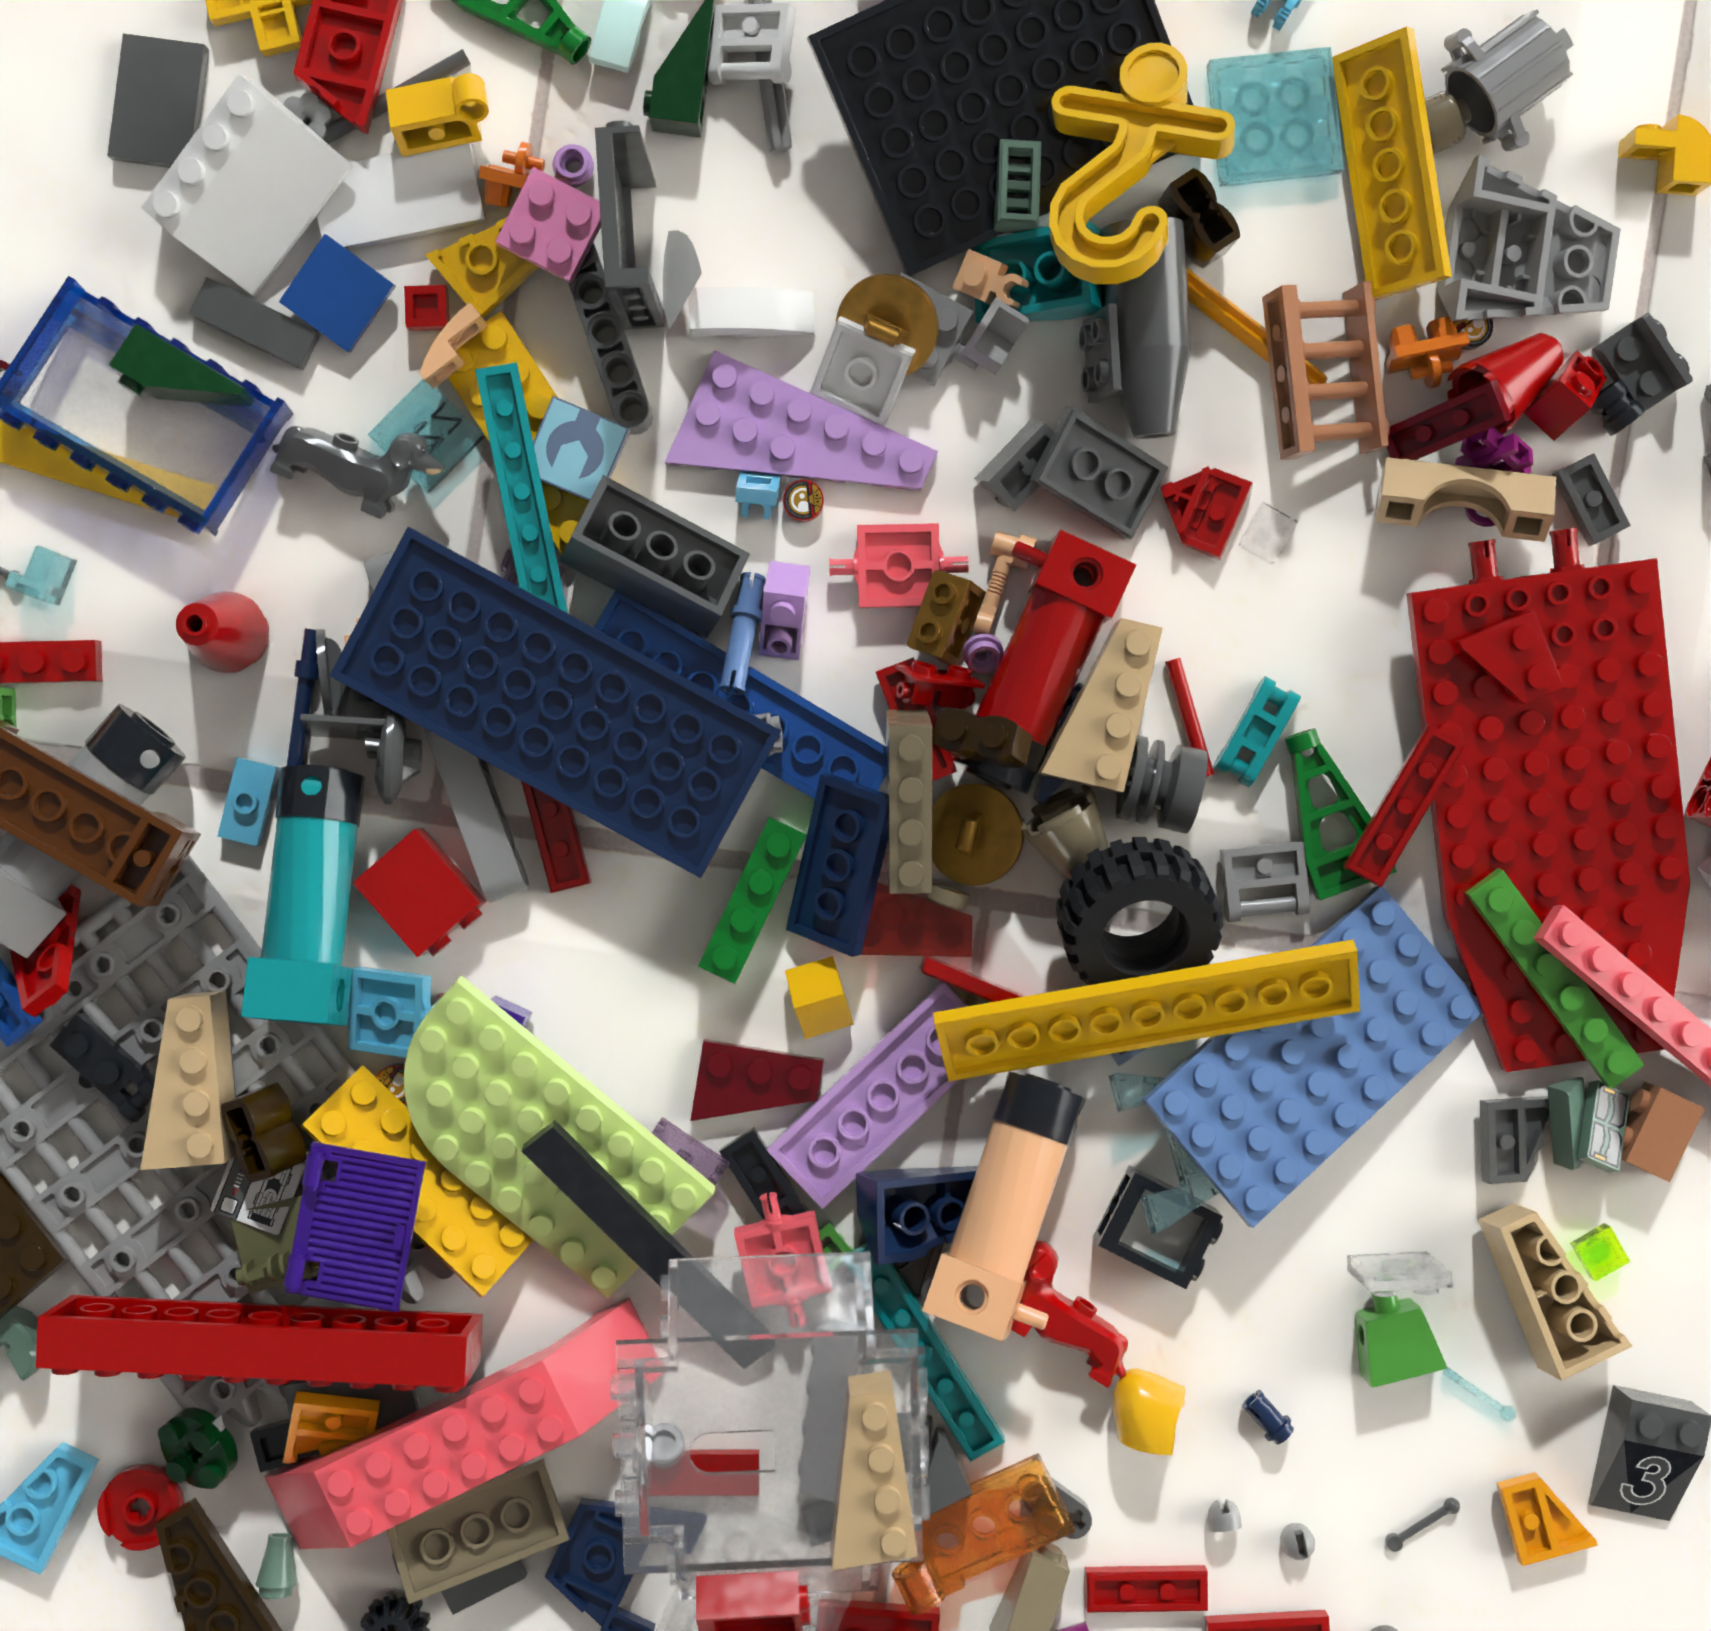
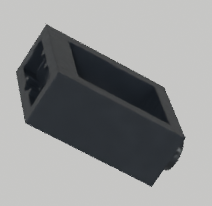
[1093,1165,1223,1289]

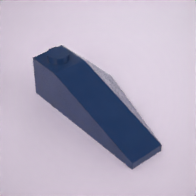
[856,1166,978,1265]

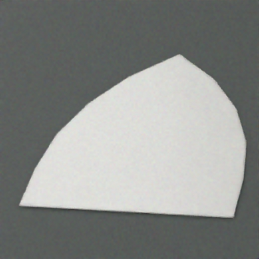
[662,230,702,330]

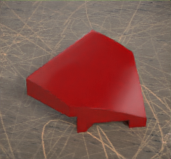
[1160,466,1253,560]

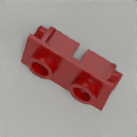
[895,661,985,709]

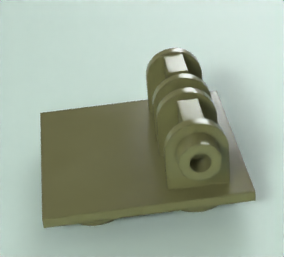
[230,1195,320,1294]

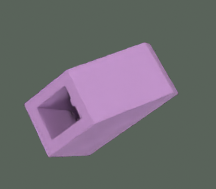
[758,561,811,660]

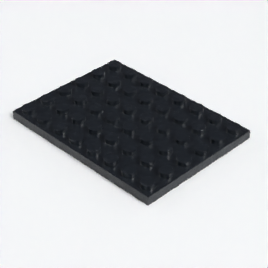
[807,0,1193,276]

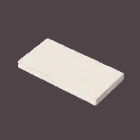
[317,143,487,250]

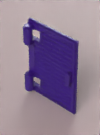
[283,1141,426,1313]

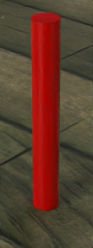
[1165,658,1214,777]

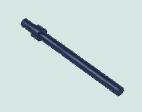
[286,628,319,766]

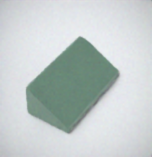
[1547,1076,1586,1170]

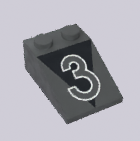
[1588,1385,1711,1521]

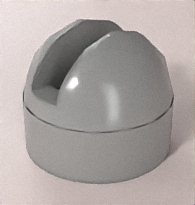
[1208,1499,1242,1532]
[1280,1523,1315,1560]

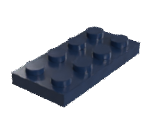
[786,774,889,957]

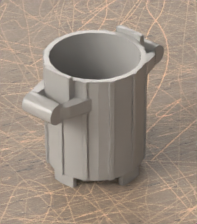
[1441,10,1574,151]

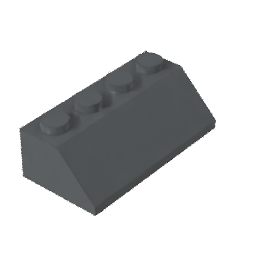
[559,475,750,638]

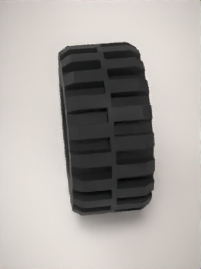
[1056,837,1223,985]

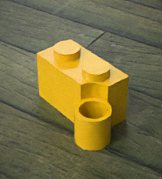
[386,73,489,157]

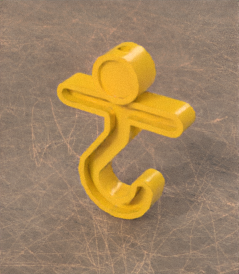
[1049,43,1235,284]

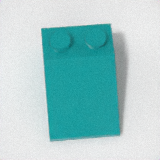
[972,221,1105,324]

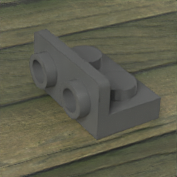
[1592,313,1693,410]

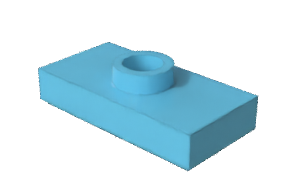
[217,757,280,846]

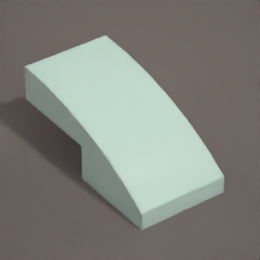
[589,0,652,73]

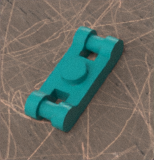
[1213,676,1301,787]

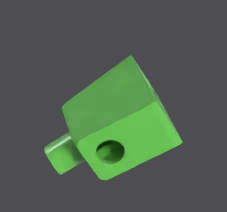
[1355,1282,1447,1388]

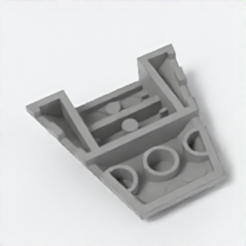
[1437,155,1621,321]

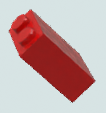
[352,828,487,957]

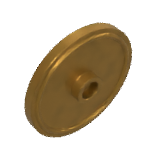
[836,274,939,376]
[932,783,1024,886]

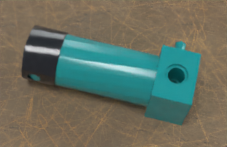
[241,765,365,1026]

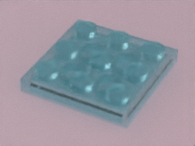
[1206,47,1344,187]

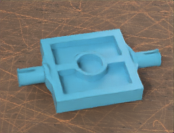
[347,966,432,1058]

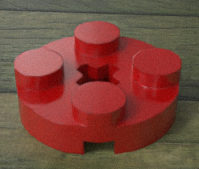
[97,1464,185,1551]

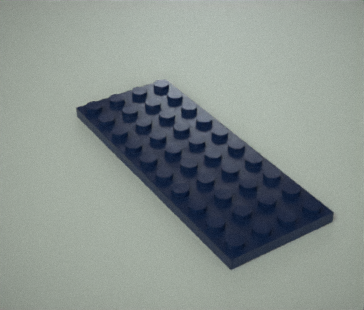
[329,527,782,878]

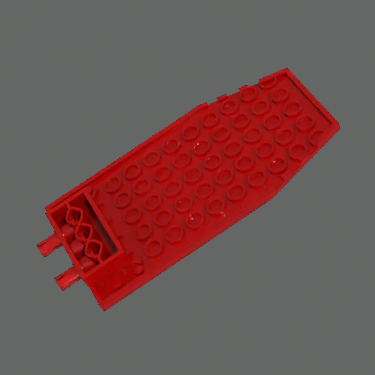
[1406,527,1690,1072]

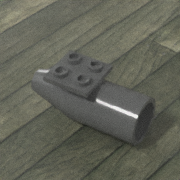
[1079,217,1191,439]

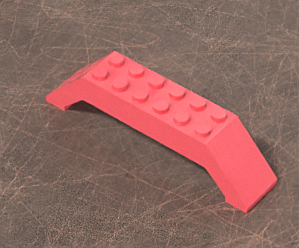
[264,1297,665,1549]

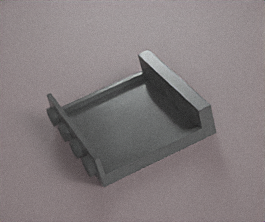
[595,121,665,330]

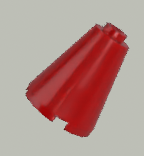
[1447,333,1563,435]
[176,591,269,673]

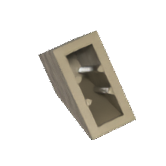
[989,1540,1070,1631]

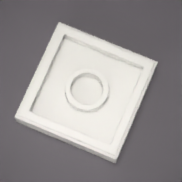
[810,316,916,426]

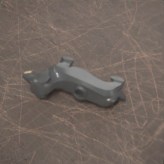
[269,426,445,519]

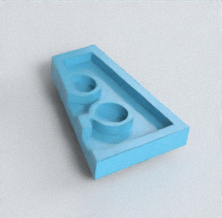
[0,1442,100,1574]

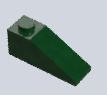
[643,0,715,138]
[109,324,254,407]

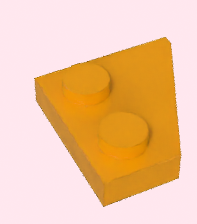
[283,1391,380,1464]
[1496,1472,1598,1566]

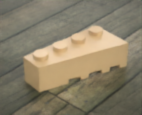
[1037,618,1163,793]
[140,991,237,1170]
[1478,1203,1633,1381]
[830,1370,918,1571]

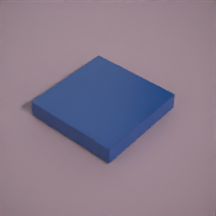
[279,234,396,353]

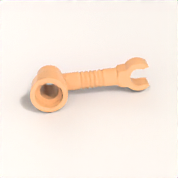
[973,531,1037,634]

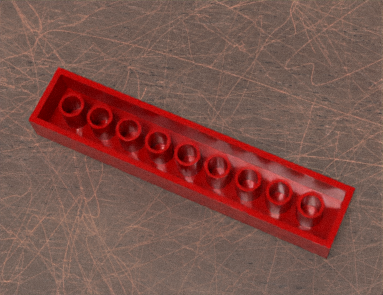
[36,1295,483,1393]

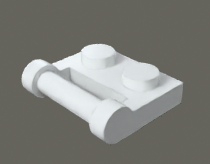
[707,3,796,85]

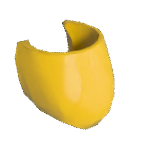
[1113,1368,1185,1455]

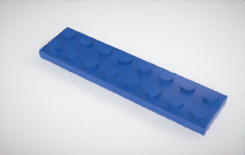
[594,591,888,799]

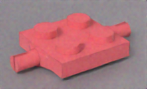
[829,523,969,609]
[734,1192,832,1329]

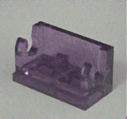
[651,1117,731,1186]

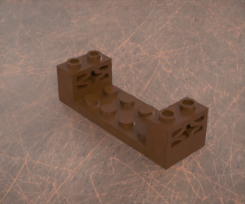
[0,719,201,906]

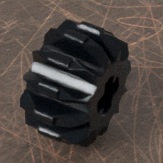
[360,1590,431,1631]

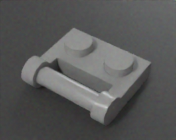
[1220,841,1310,922]

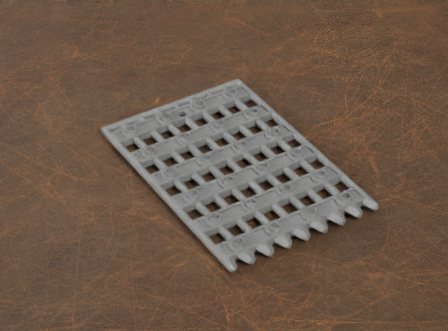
[0,855,454,1432]

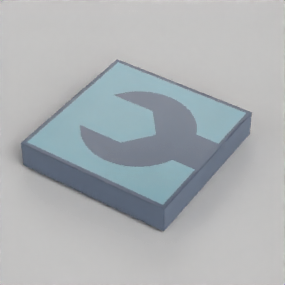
[533,396,631,502]

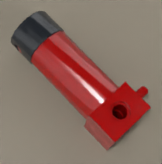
[952,529,1137,794]

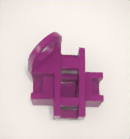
[1455,427,1534,527]

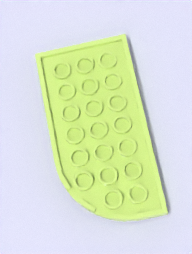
[404,975,715,1299]

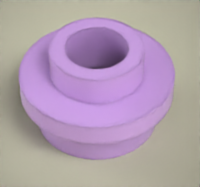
[552,144,594,187]
[962,634,1004,673]

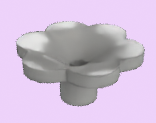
[283,92,331,139]

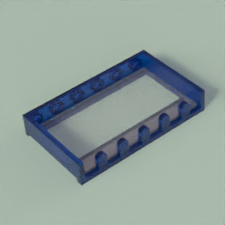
[0,276,294,537]

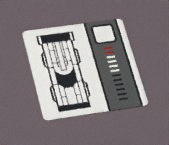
[210,1156,305,1235]

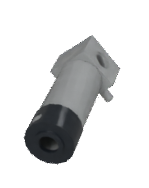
[0,704,186,958]

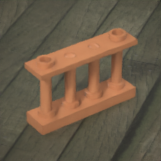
[1262,281,1390,460]

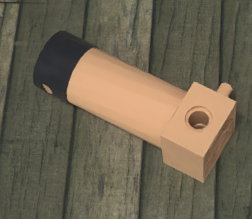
[922,1071,1086,1342]

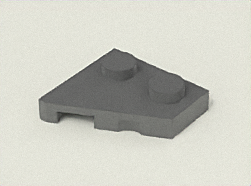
[1480,1096,1549,1184]

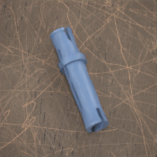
[719,572,766,696]

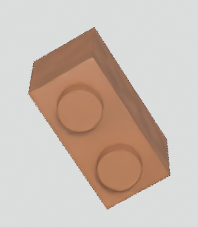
[1621,1081,1705,1182]

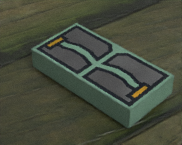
[1577,1080,1630,1173]

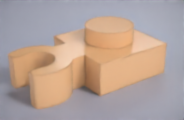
[952,249,1029,309]

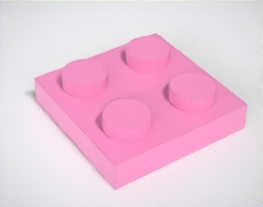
[495,167,601,284]

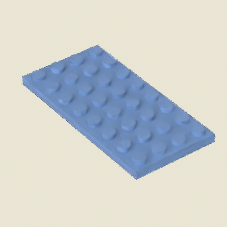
[1142,886,1483,1228]

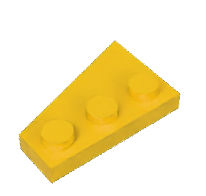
[425,218,539,319]

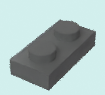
[1552,453,1631,546]

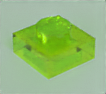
[1570,1223,1631,1282]

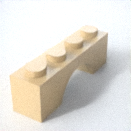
[1375,457,1556,542]

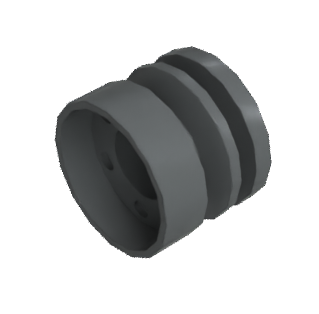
[1115,735,1208,834]

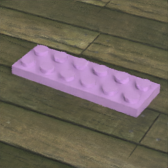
[767,982,967,1209]

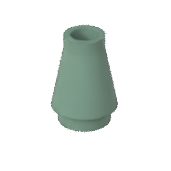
[255,1533,297,1599]

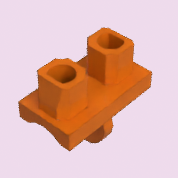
[478,142,545,207]
[1384,316,1470,388]

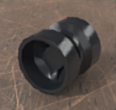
[1590,378,1646,436]

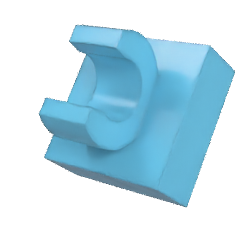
[735,471,781,520]

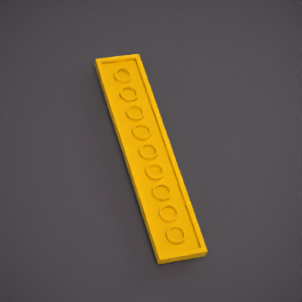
[933,939,1360,1082]

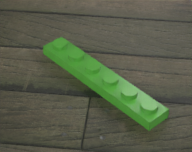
[1465,868,1645,1089]

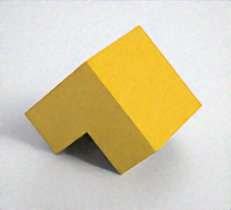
[785,956,854,1039]

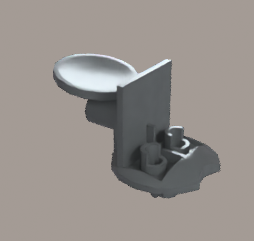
[300,629,422,804]

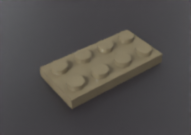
[386,1458,570,1604]

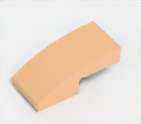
[419,302,488,389]

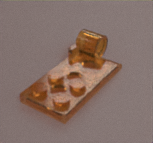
[892,1453,1075,1615]

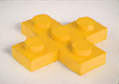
[205,0,312,57]

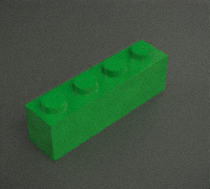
[698,817,807,984]

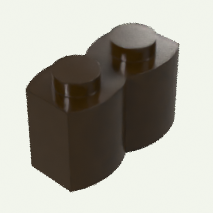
[1158,168,1240,269]
[932,709,1033,768]
[221,1082,307,1183]

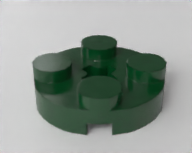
[158,1407,238,1489]

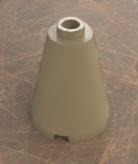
[1020,785,1109,880]

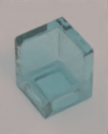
[5,545,77,606]

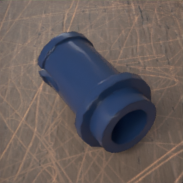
[1242,1390,1294,1445]

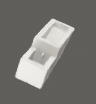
[688,286,815,339]

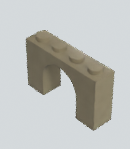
[886,709,932,894]

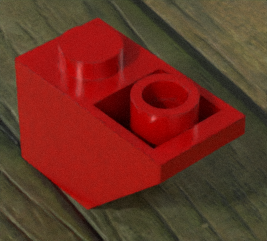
[1524,350,1607,441]

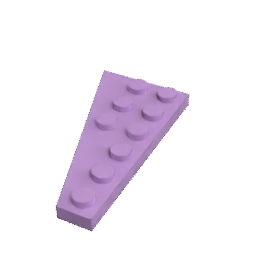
[665,350,938,491]

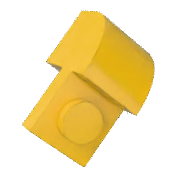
[1618,114,1711,196]

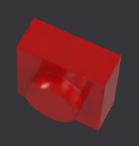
[404,285,450,331]

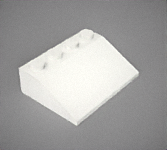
[141,73,353,296]

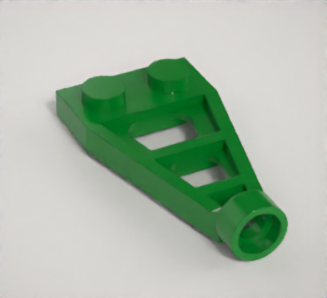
[451,0,592,65]
[1284,728,1396,901]

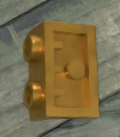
[907,570,986,666]

